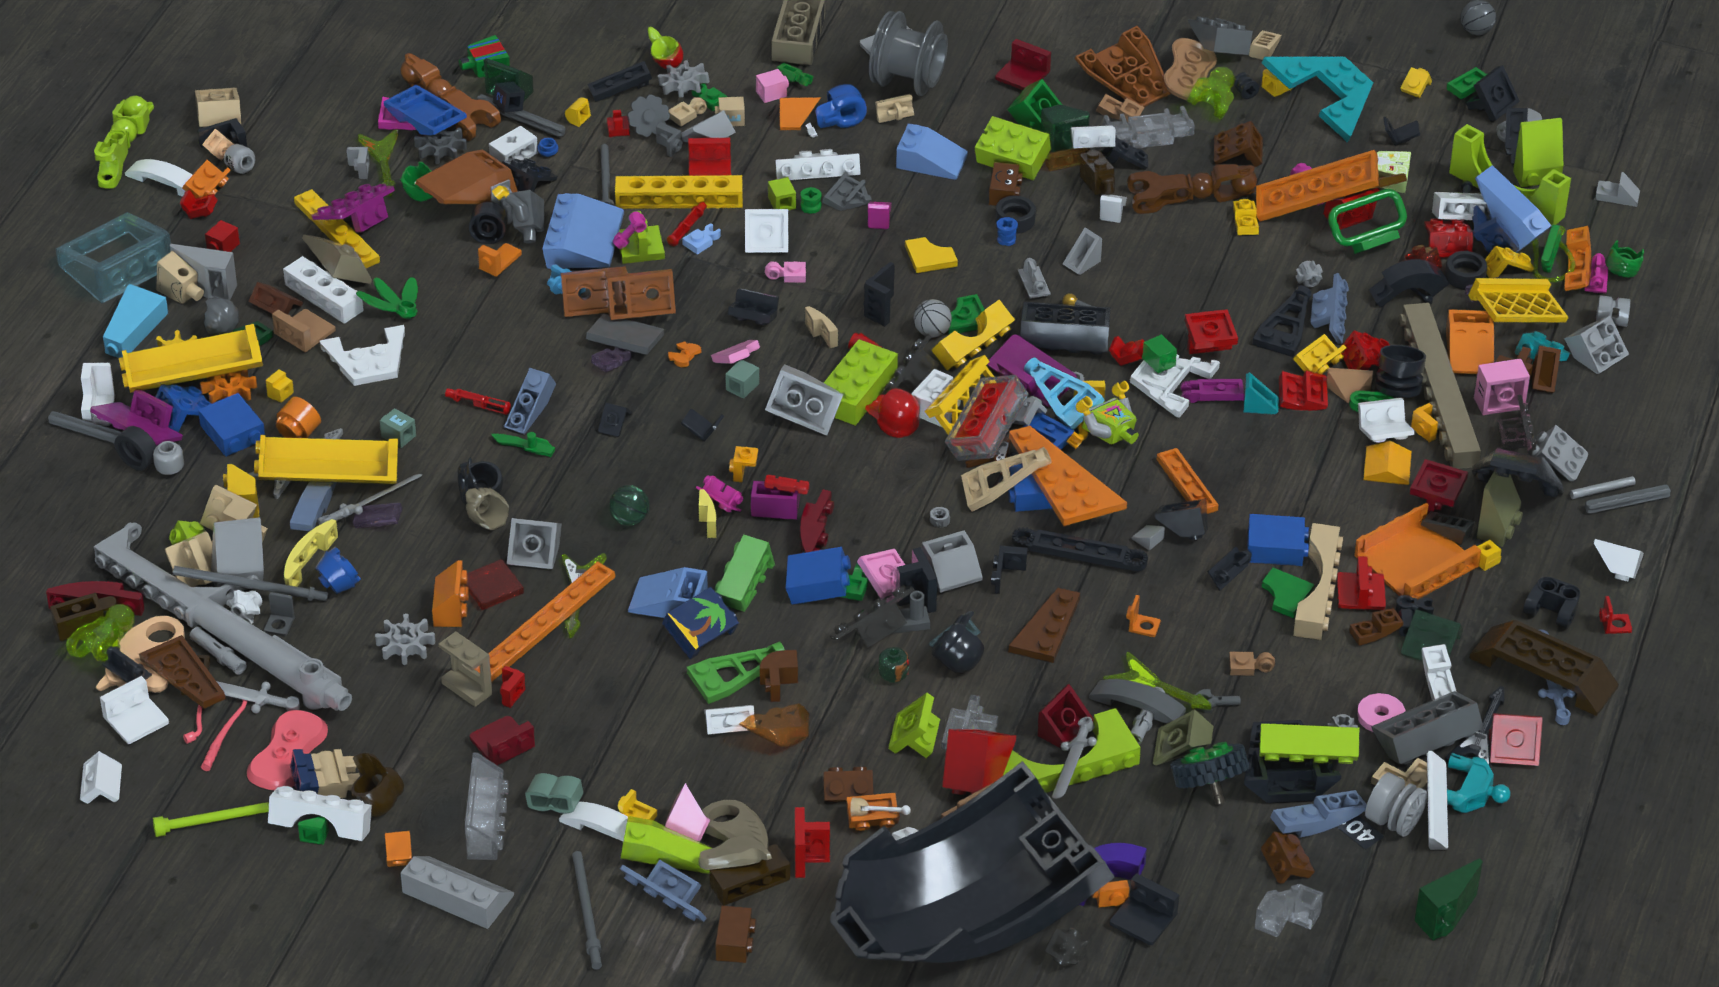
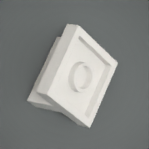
[745,209,788,252]

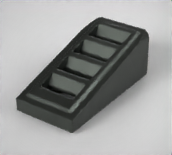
[1421,511,1475,545]

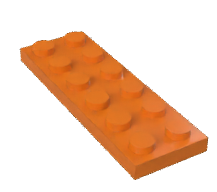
[1256,150,1379,222]

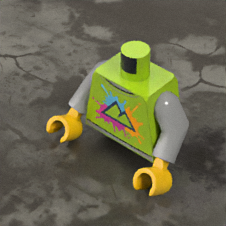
[1076,381,1139,444]

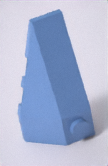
[1475,165,1551,253]

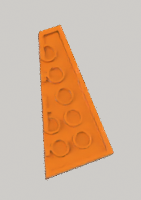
[1009,426,1127,526]

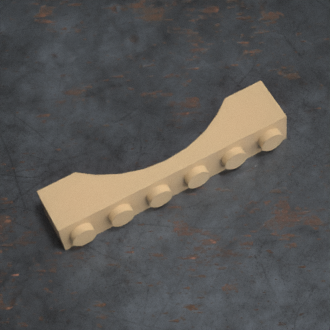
[1293,523,1343,640]

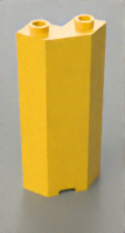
[119,324,263,393]
[254,435,398,484]

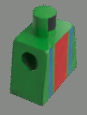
[459,35,510,78]

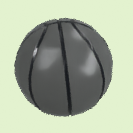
[1460,0,1496,35]

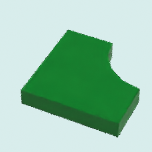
[947,294,985,335]
[1262,568,1314,618]

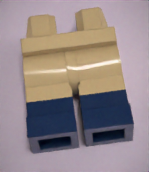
[290,749,360,798]

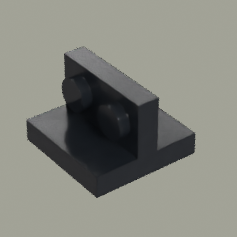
[1466,65,1520,121]
[896,547,937,613]

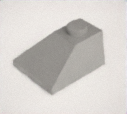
[681,110,735,142]

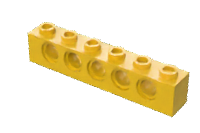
[615,175,743,209]

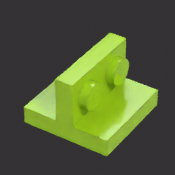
[619,211,665,264]
[888,693,940,758]

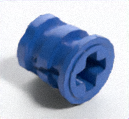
[997,217,1018,246]

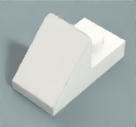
[1100,194,1127,223]

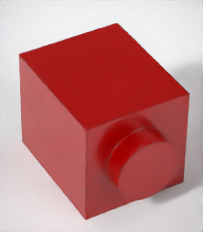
[205,220,240,252]

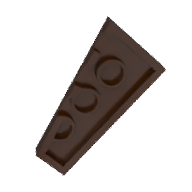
[1008,588,1080,663]
[139,635,226,708]

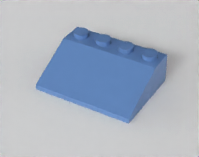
[542,193,624,269]

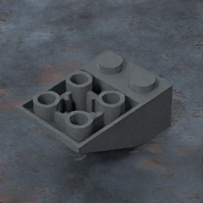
[1188,16,1253,55]

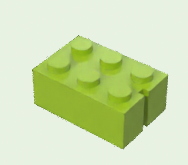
[975,116,1051,181]

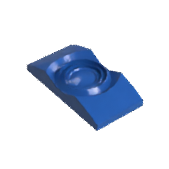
[383,85,467,136]

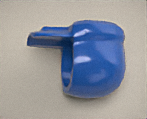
[815,84,867,128]

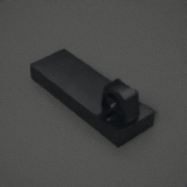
[588,61,652,102]

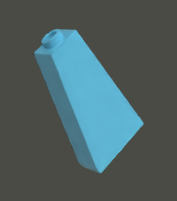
[103,284,168,358]

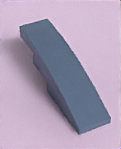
[290,481,337,531]

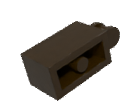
[1080,150,1115,195]
[50,592,118,641]

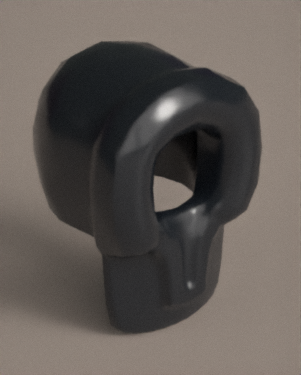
[457,457,503,505]
[932,611,984,673]

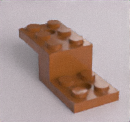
[560,266,676,320]

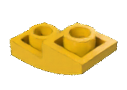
[1233,199,1259,235]

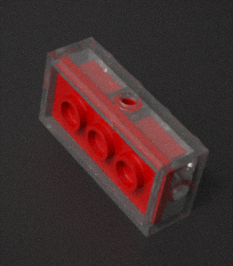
[945,375,1028,461]

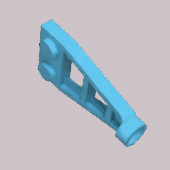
[1024,358,1105,430]

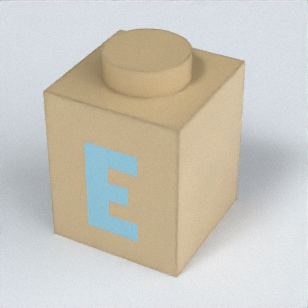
[715,97,745,126]

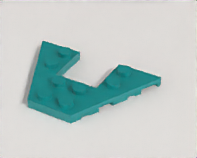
[1262,57,1373,142]

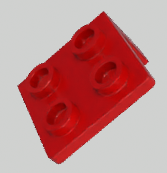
[688,138,731,176]
[1424,218,1473,257]
[1341,330,1390,370]

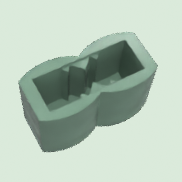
[525,773,583,813]

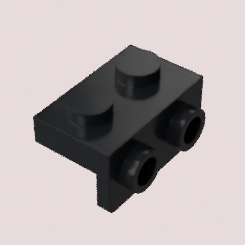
[728,288,779,325]

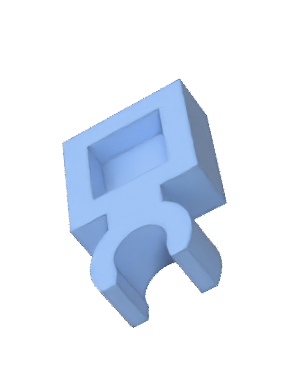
[682,224,721,254]

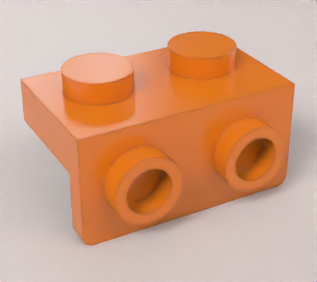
[846,793,900,831]

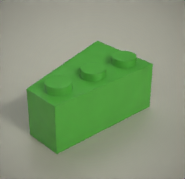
[715,534,775,612]

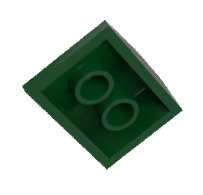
[1415,858,1483,940]

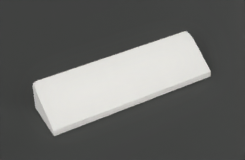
[1427,751,1448,850]

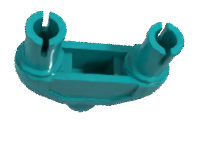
[1447,753,1511,813]

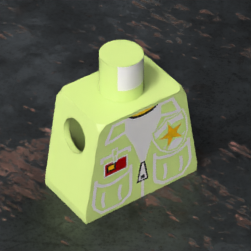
[1377,151,1411,193]

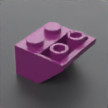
[751,481,800,520]

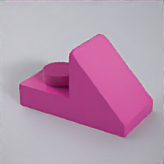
[868,201,891,229]

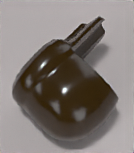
[351,753,404,817]

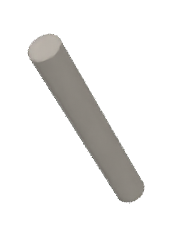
[1570,476,1635,499]

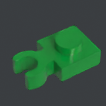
[777,63,814,86]
[691,83,728,111]

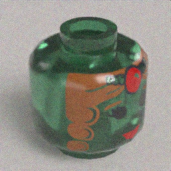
[878,647,909,683]

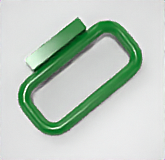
[1328,189,1407,254]

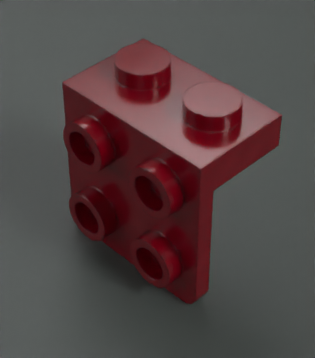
[470,716,535,767]

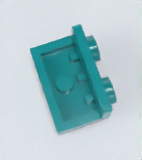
[1515,331,1570,364]

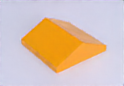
[1363,441,1412,485]

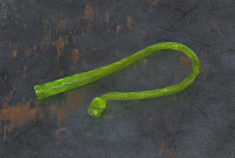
[1532,226,1576,282]

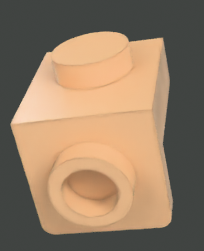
[202,129,234,161]

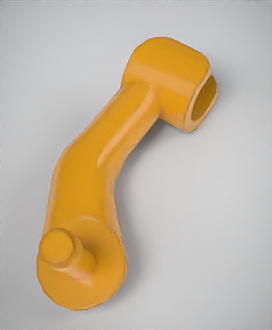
[1066,421,1088,449]

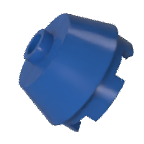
[315,547,361,594]

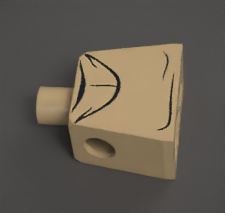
[156,251,204,304]

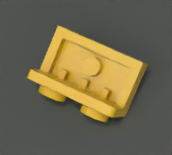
[1293,334,1346,375]

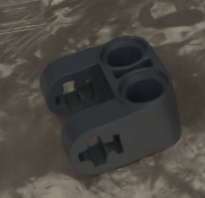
[1523,577,1581,629]

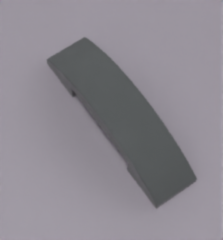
[1089,679,1186,724]

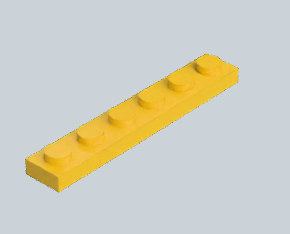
[294,189,380,268]

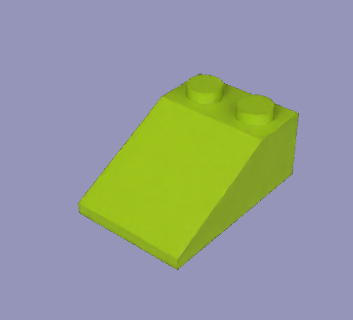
[1513,118,1564,187]

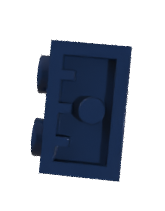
[1472,205,1519,254]

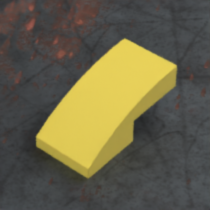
[699,489,716,538]

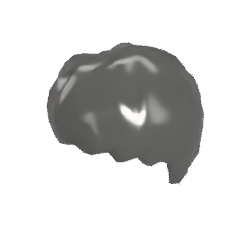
[204,297,239,336]

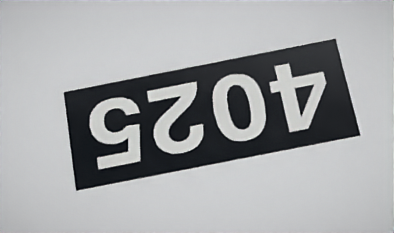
[1336,816,1384,850]

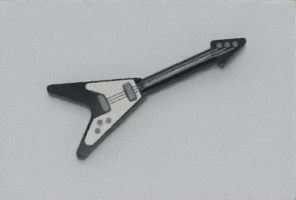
[1445,686,1505,768]

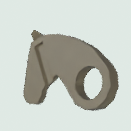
[698,800,772,870]

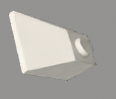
[1594,539,1644,582]

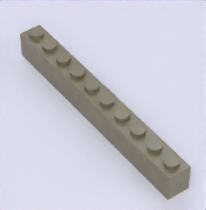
[1399,303,1481,469]

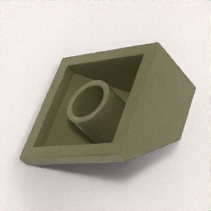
[1153,709,1214,766]

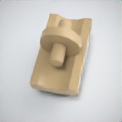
[875,94,914,123]

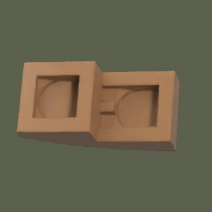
[1096,94,1145,122]

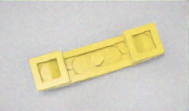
[284,519,338,596]

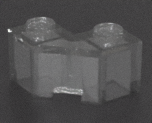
[1255,884,1323,937]

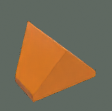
[780,97,821,130]

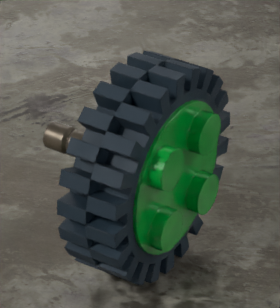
[1170,742,1249,805]

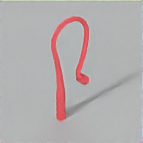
[183,699,248,771]

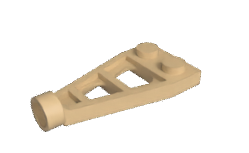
[961,447,1052,512]

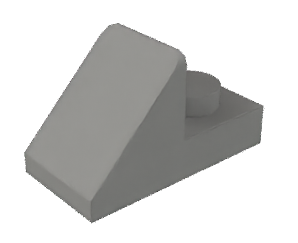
[1595,172,1640,207]

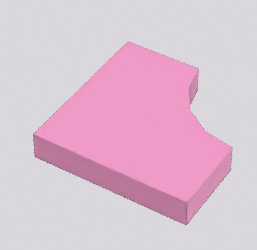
[711,340,760,363]
[857,549,905,598]

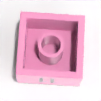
[1474,359,1530,415]

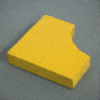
[905,237,958,273]

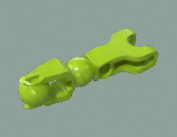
[94,96,154,188]

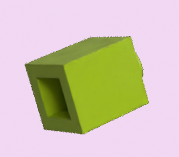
[768,177,796,210]

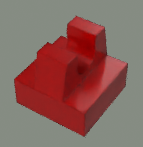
[607,110,630,137]

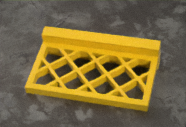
[1468,278,1568,322]
[924,355,999,451]

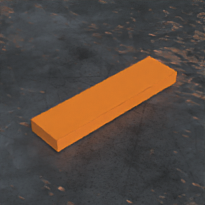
[1156,448,1219,514]

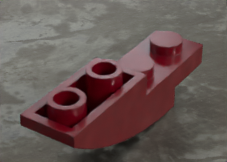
[800,489,834,553]
[46,581,145,616]

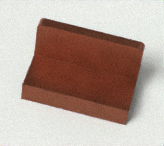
[248,282,303,314]

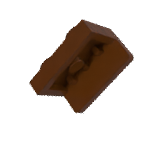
[823,767,873,802]
[1261,832,1315,884]

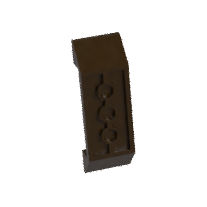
[1469,620,1619,716]

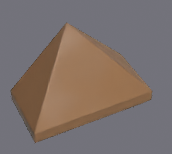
[1327,368,1373,403]

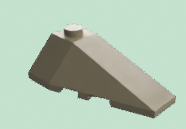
[302,234,372,284]

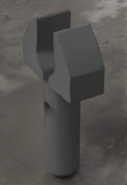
[1195,689,1241,713]

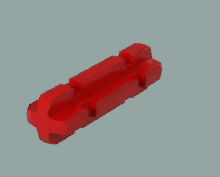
[764,474,809,495]

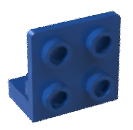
[155,384,211,432]

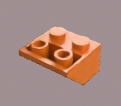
[432,560,469,627]

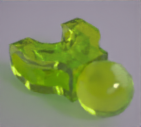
[1186,66,1235,120]
[66,604,135,662]

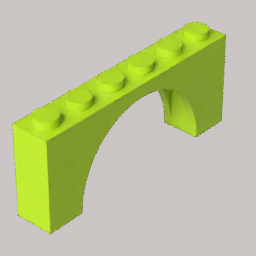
[1449,124,1571,226]
[1003,708,1141,793]

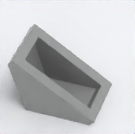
[1063,228,1102,275]

